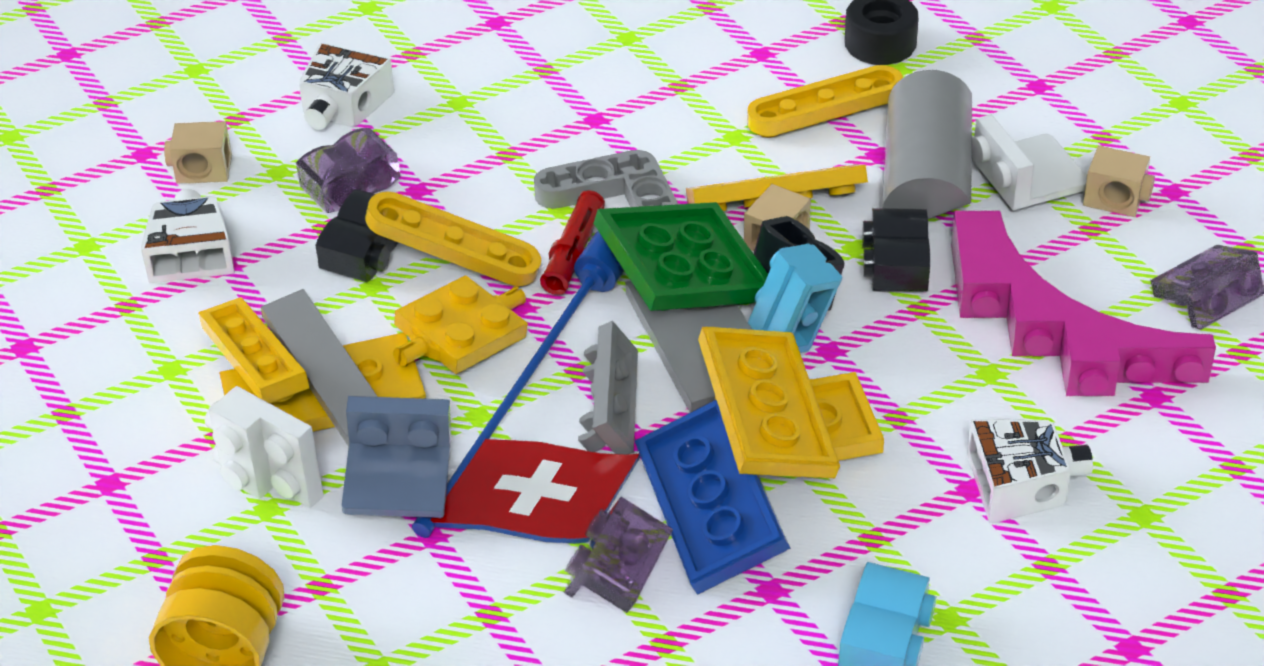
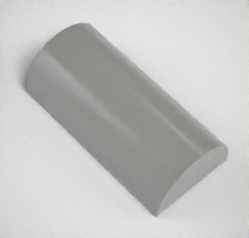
[882,70,972,219]

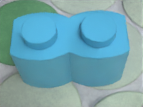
[838,562,937,666]

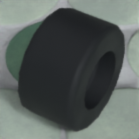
[845,0,919,65]

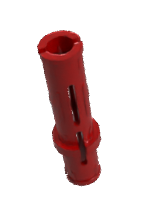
[540,190,605,295]

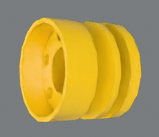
[148,545,284,666]

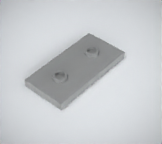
[625,281,752,413]

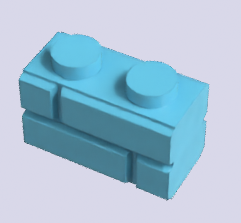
[748,244,843,353]

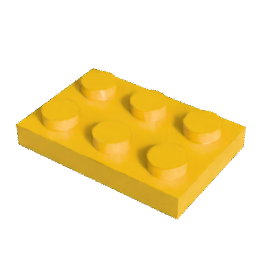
[715,372,884,461]

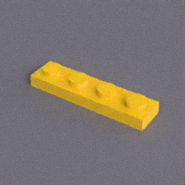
[686,164,868,211]
[198,297,310,403]

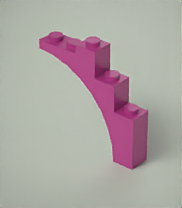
[951,211,1216,396]

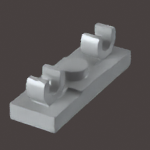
[578,320,638,454]

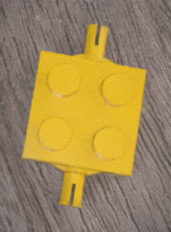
[393,275,528,374]

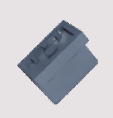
[341,396,451,518]

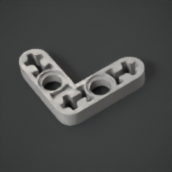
[534,150,678,209]

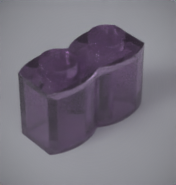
[296,128,400,213]

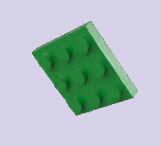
[593,202,768,311]

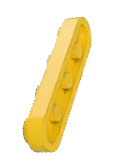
[747,65,903,138]
[365,191,541,286]

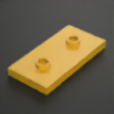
[698,326,840,479]
[219,332,426,432]

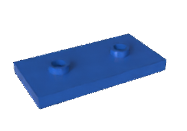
[635,400,791,595]

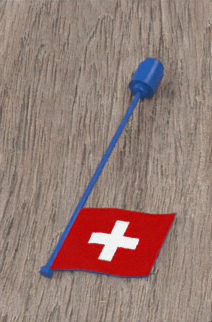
[412,231,640,544]

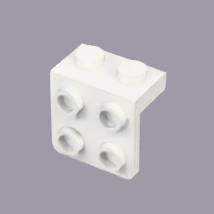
[972,114,1087,211]

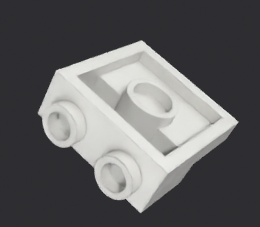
[205,386,324,508]

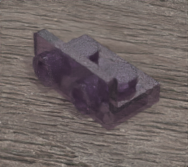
[1150,244,1264,330]
[563,496,673,613]

